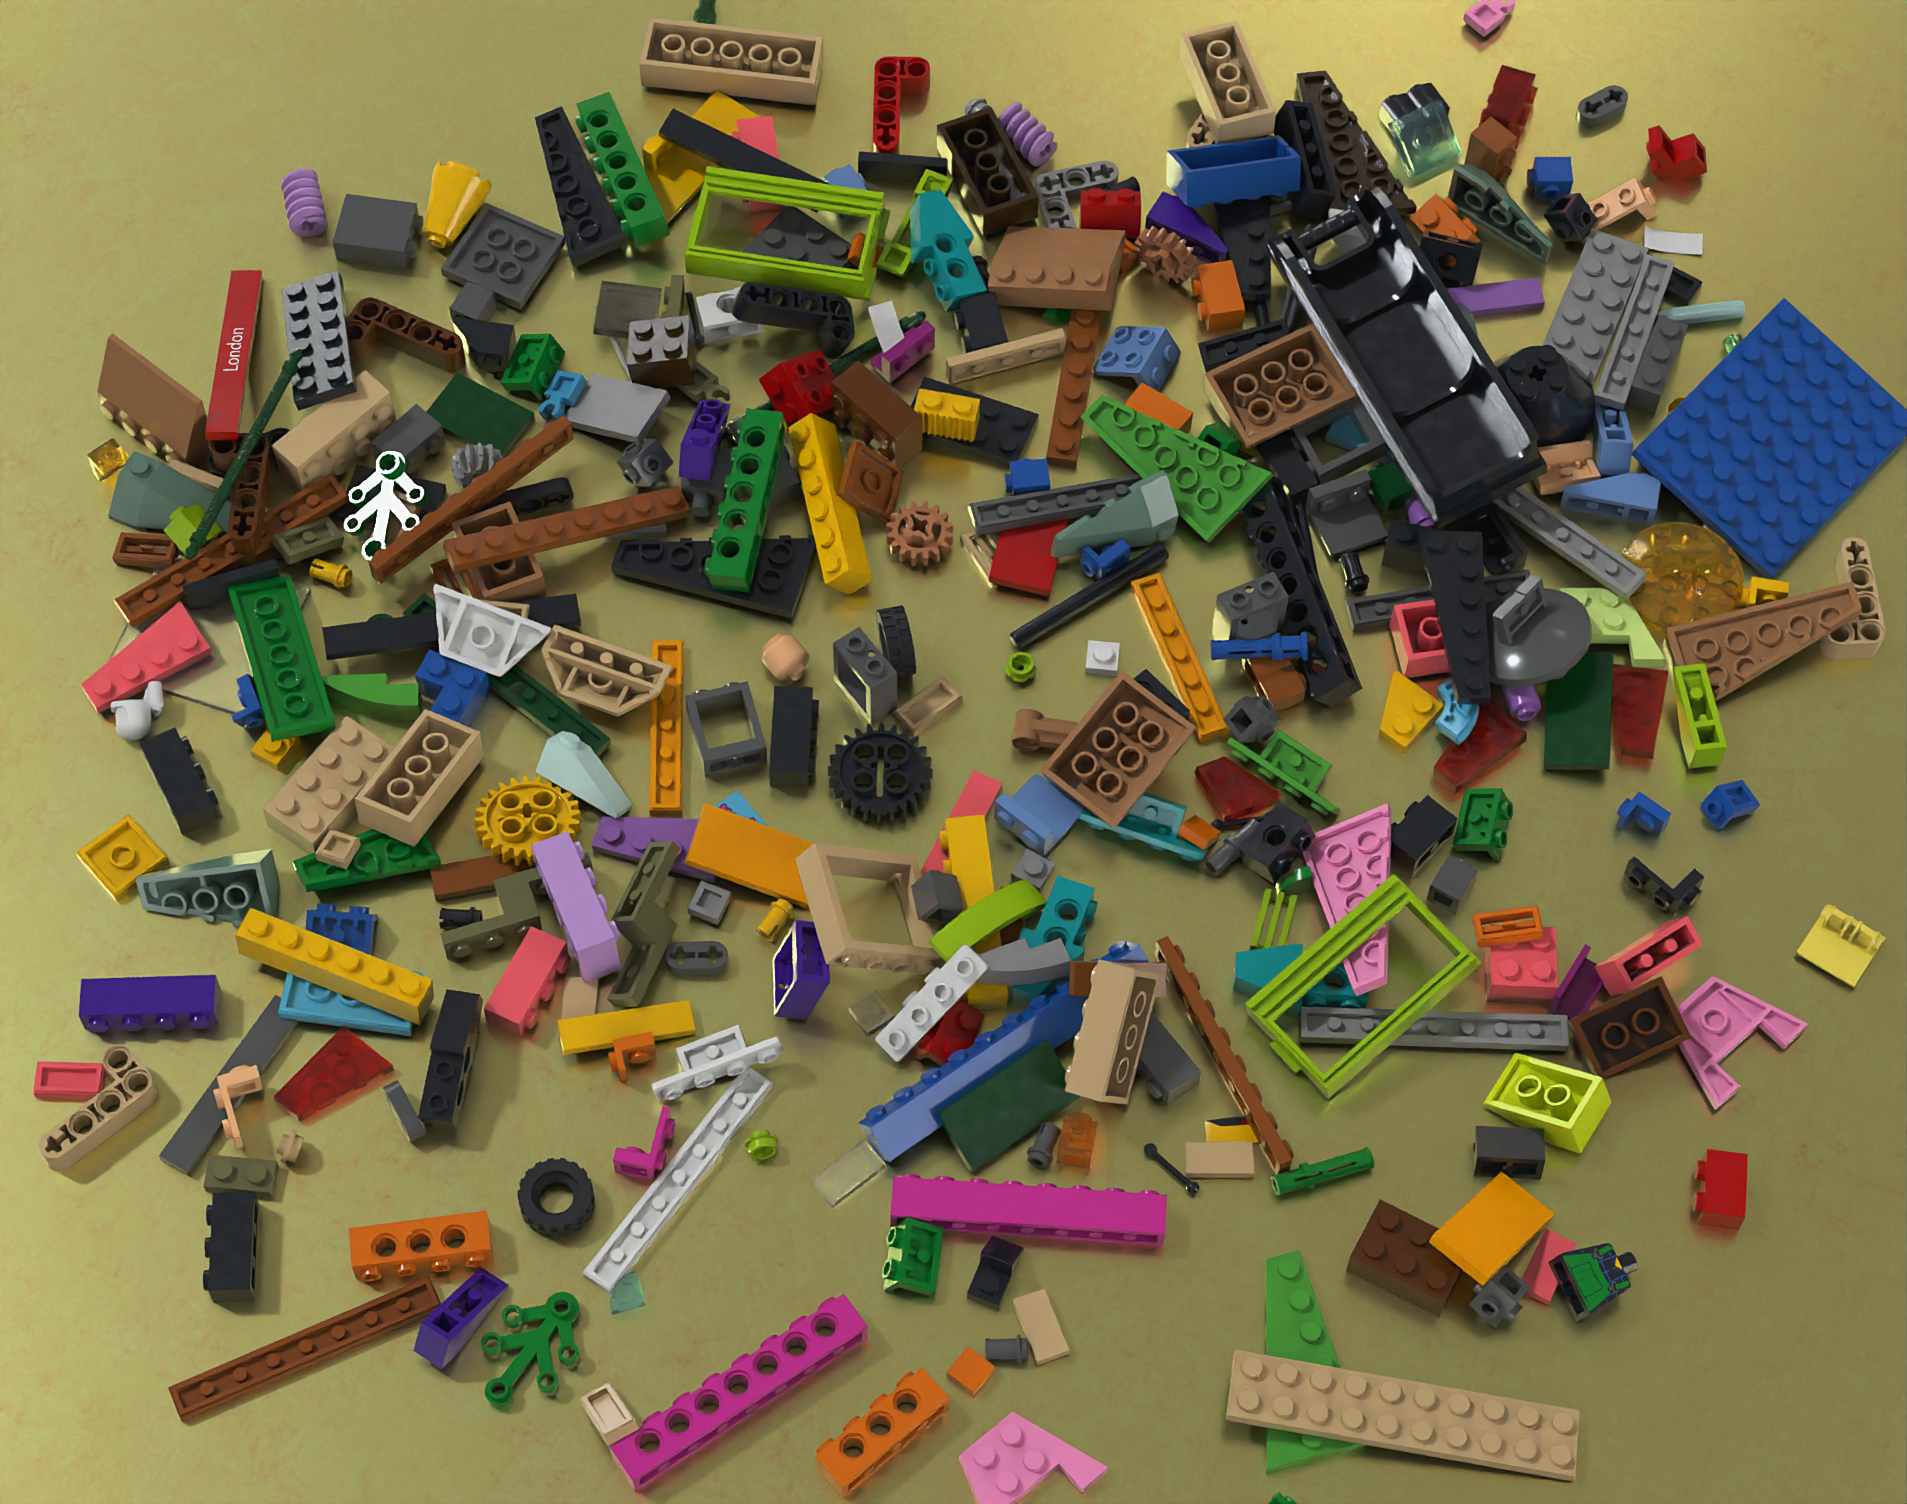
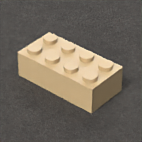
[1179,20,1276,144]
[272,370,396,493]
[355,709,484,847]
[262,716,394,854]
[1065,959,1161,1104]

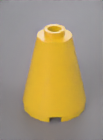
[424,161,492,248]

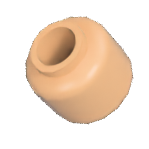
[762,634,809,681]

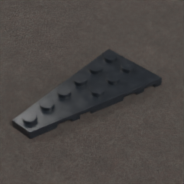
[611,535,817,619]

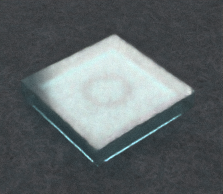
[1387,99,1462,178]

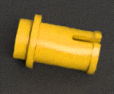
[310,558,353,589]
[756,898,795,942]

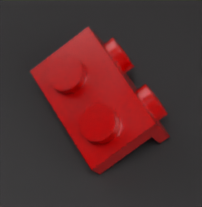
[913,999,985,1066]

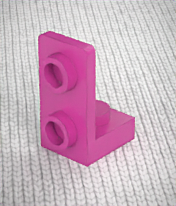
[613,1106,675,1181]

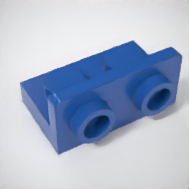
[305,904,378,954]

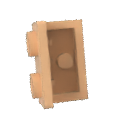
[1533,440,1601,495]

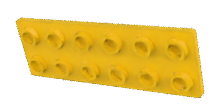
[609,91,761,224]

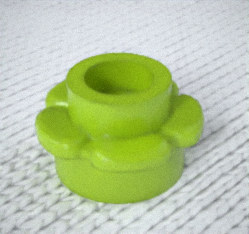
[1005,652,1037,682]
[745,1130,778,1159]

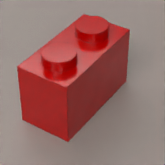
[1079,188,1142,238]
[1693,1149,1748,1230]

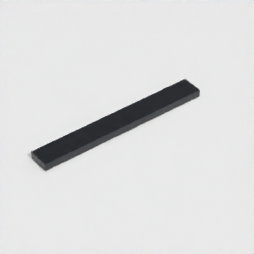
[322,593,581,660]

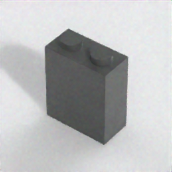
[333,194,423,269]

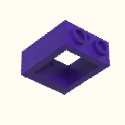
[773,920,830,1020]

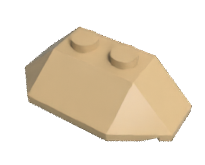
[541,625,672,717]

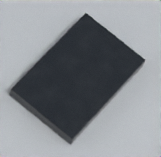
[337,464,447,529]

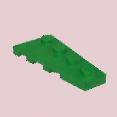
[292,829,441,892]

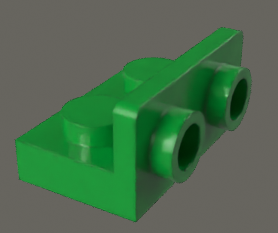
[500,333,565,400]
[1453,788,1513,860]
[882,1217,943,1296]

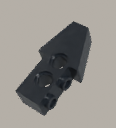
[418,989,483,1130]

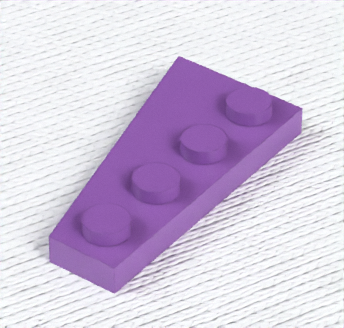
[591,816,718,883]

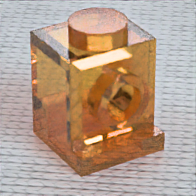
[1056,1112,1098,1169]

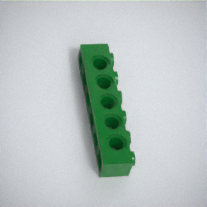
[575,92,670,247]
[705,408,787,593]

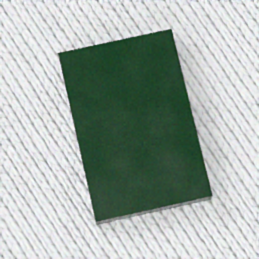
[426,372,535,457]

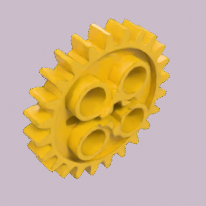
[474,775,581,866]

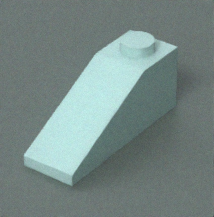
[535,731,633,819]

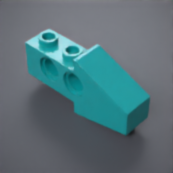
[910,190,987,312]
[1011,876,1098,1007]
[1233,944,1369,1018]

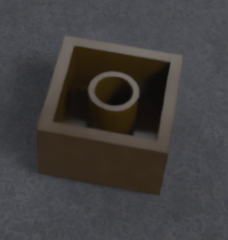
[626,315,697,388]

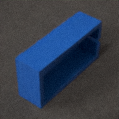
[1167,135,1301,208]

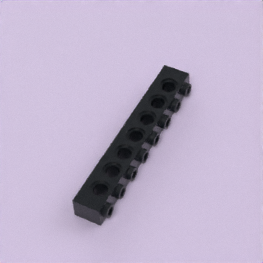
[1240,476,1363,707]

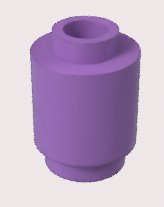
[1502,685,1541,721]

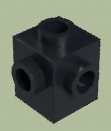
[1543,193,1598,242]

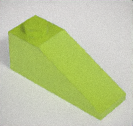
[1673,663,1727,769]

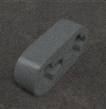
[1576,85,1628,127]
[665,941,729,976]
[382,1080,426,1142]

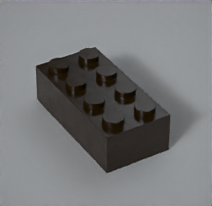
[937,107,1039,236]

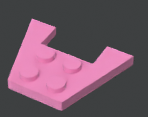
[1677,976,1808,1111]
[959,1412,1109,1504]

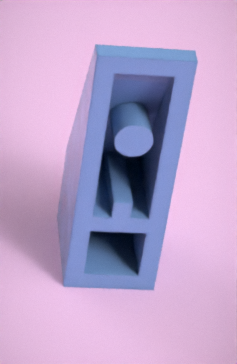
[1592,402,1633,477]
[1559,473,1661,525]

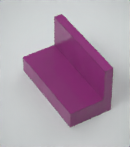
[1548,944,1604,1020]

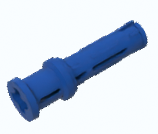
[1211,632,1308,662]

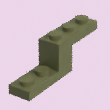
[607,841,680,1007]
[440,852,593,959]

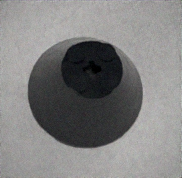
[1493,345,1596,447]

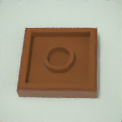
[837,440,904,525]

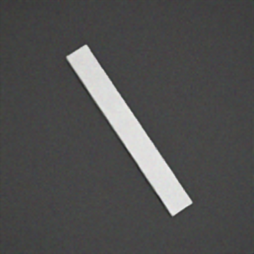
[582,1066,774,1295]

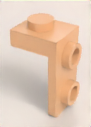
[1588,178,1658,230]
[213,1065,263,1148]

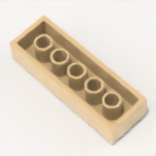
[639,17,824,105]

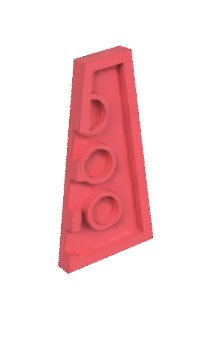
[81,601,212,714]

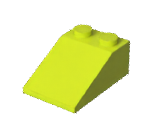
[1484,1053,1612,1154]

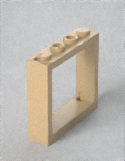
[795,843,944,975]

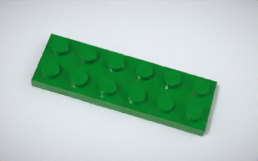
[228,575,335,742]

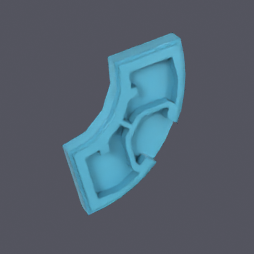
[1435,677,1479,745]

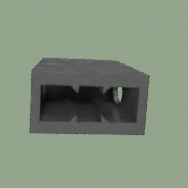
[681,447,733,517]

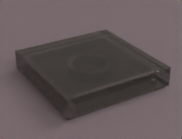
[593,281,662,339]

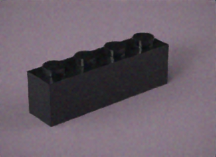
[1274,100,1337,219]

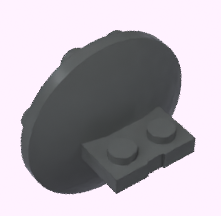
[1486,574,1592,689]

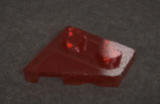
[1195,756,1282,823]

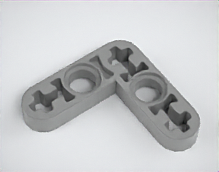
[1035,161,1118,229]

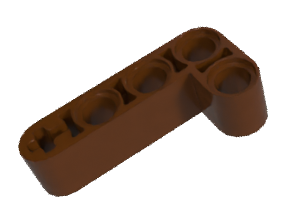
[348,297,465,372]
[209,433,273,555]

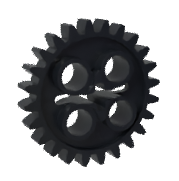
[828,723,933,823]

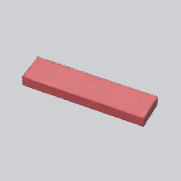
[920,770,1003,876]

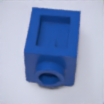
[1080,539,1130,580]
[231,674,264,728]
[1701,780,1760,829]
[1616,791,1671,836]

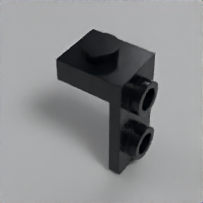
[1624,856,1704,916]

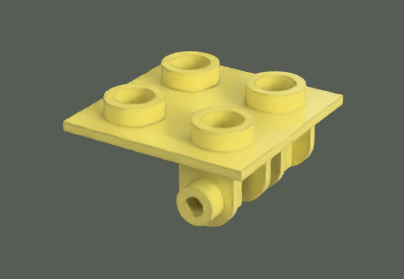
[1796,904,1886,988]

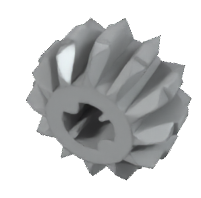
[451,442,503,489]

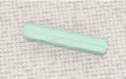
[1656,300,1745,324]

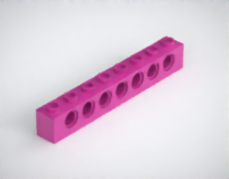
[610,1294,868,1491]

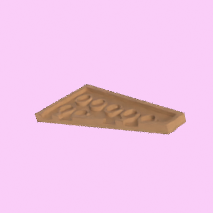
[1666,581,1862,702]

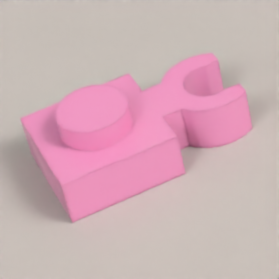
[1463,0,1516,37]

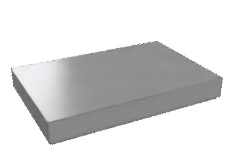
[565,374,671,444]

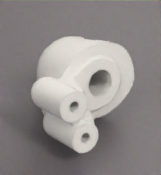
[111,681,164,740]

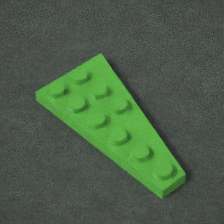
[1081,394,1274,543]
[1265,1250,1365,1474]

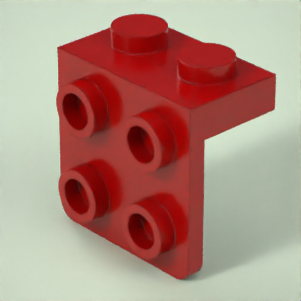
[759,350,836,432]

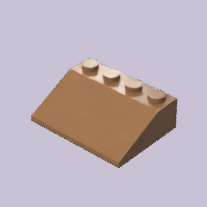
[988,226,1126,311]
[1204,323,1357,449]
[97,333,211,468]
[1040,671,1197,829]

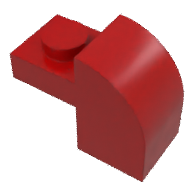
[1646,125,1707,180]

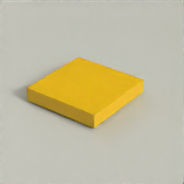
[76,814,170,902]

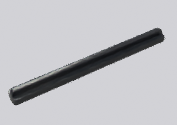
[1010,544,1169,648]

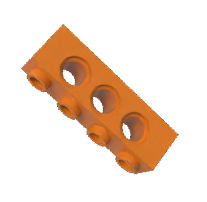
[349,1210,493,1281]
[815,1367,950,1498]

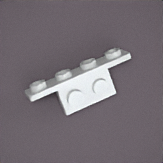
[875,945,988,1061]
[651,1025,784,1100]

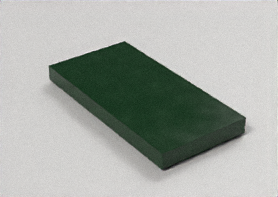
[1544,652,1614,770]
[935,1040,1080,1171]

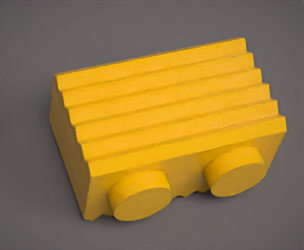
[914,388,980,442]

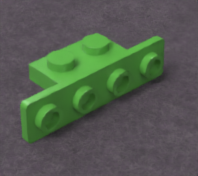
[1227,729,1341,815]

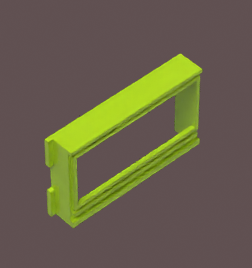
[684,166,890,301]
[1245,874,1482,1099]

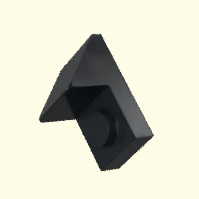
[967,1236,1024,1310]

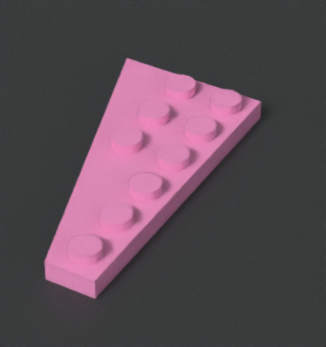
[1302,803,1392,996]

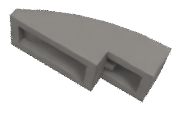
[976,938,1071,985]

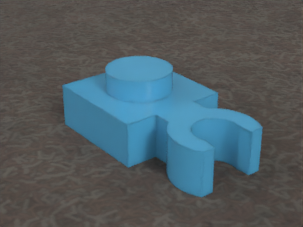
[539,370,587,421]

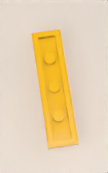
[557,1000,696,1055]

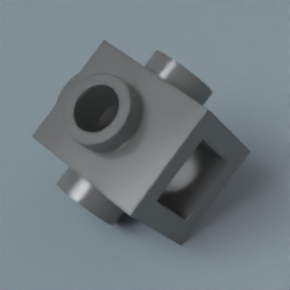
[617,438,674,487]
[1223,695,1282,743]
[1469,1265,1531,1328]

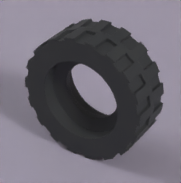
[876,605,916,678]
[517,1158,595,1238]

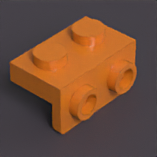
[1410,193,1481,261]

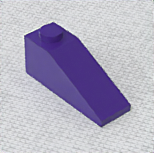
[1145,191,1229,263]
[413,1267,508,1369]

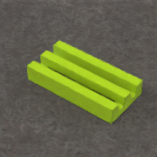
[1250,888,1298,950]

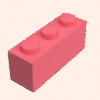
[732,115,786,213]
[1595,915,1704,996]
[484,926,571,1038]

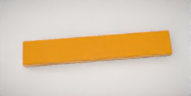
[1130,573,1229,743]
[649,640,684,815]

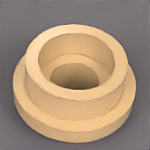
[277,1130,304,1163]

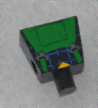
[1548,1243,1638,1322]

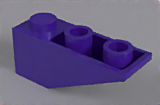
[678,399,731,482]

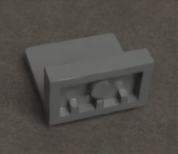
[1306,470,1388,557]

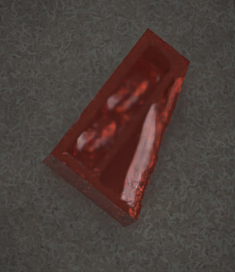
[1479,65,1538,149]

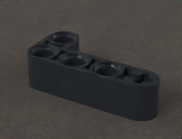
[730,282,855,359]

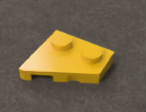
[1378,670,1444,753]

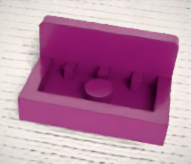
[871,321,935,383]

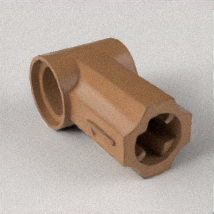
[1011,709,1077,751]

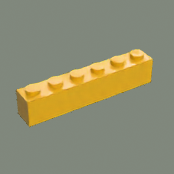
[788,413,873,595]
[939,815,1008,1010]
[235,908,434,1025]

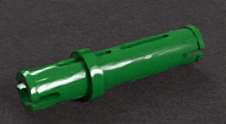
[1271,1147,1374,1196]

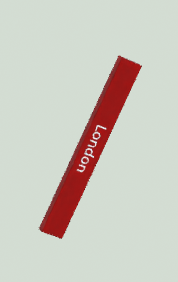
[205,270,263,440]

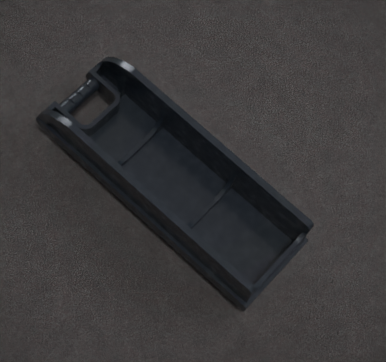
[1266,185,1548,529]

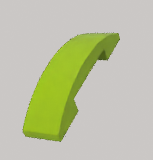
[876,169,953,277]
[929,879,1047,963]

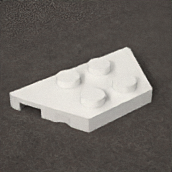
[433,583,552,677]

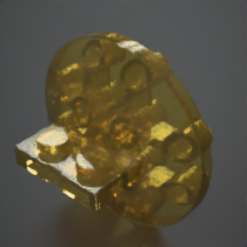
[1621,522,1744,633]

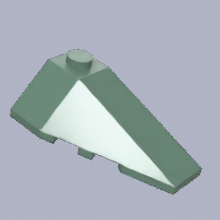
[1448,164,1552,265]
[108,451,231,538]
[1050,470,1179,558]
[135,849,279,927]

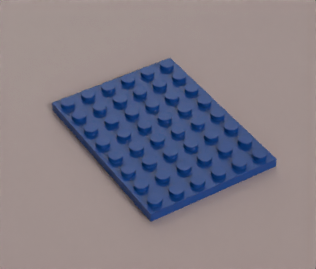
[1631,298,1907,579]

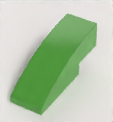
[322,673,422,721]

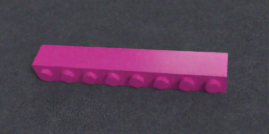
[890,1174,1167,1246]

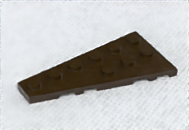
[1296,70,1417,219]

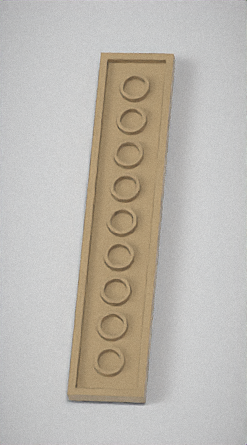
[1226,1350,1580,1481]

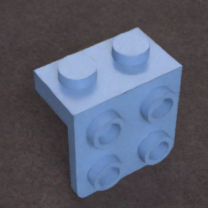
[1093,326,1181,392]
[994,774,1083,856]

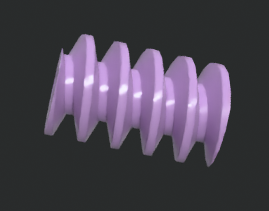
[998,102,1057,166]
[281,168,327,237]

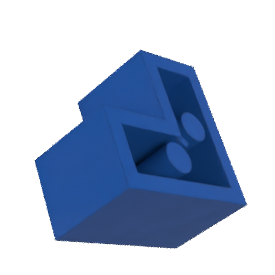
[415,649,490,727]

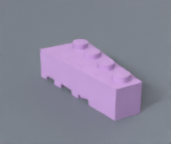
[531,831,621,983]

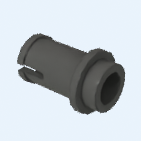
[1027,1122,1061,1168]
[985,1335,1028,1363]

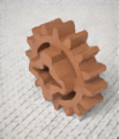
[1134,226,1198,283]
[886,501,953,566]

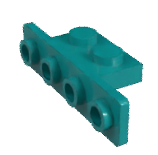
[1079,792,1208,861]

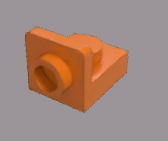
[608,1031,656,1081]

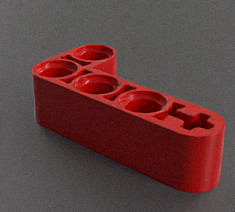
[873,56,930,154]

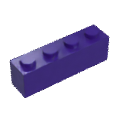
[79,975,221,1032]

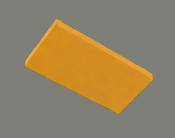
[684,803,814,909]
[1429,1171,1555,1286]

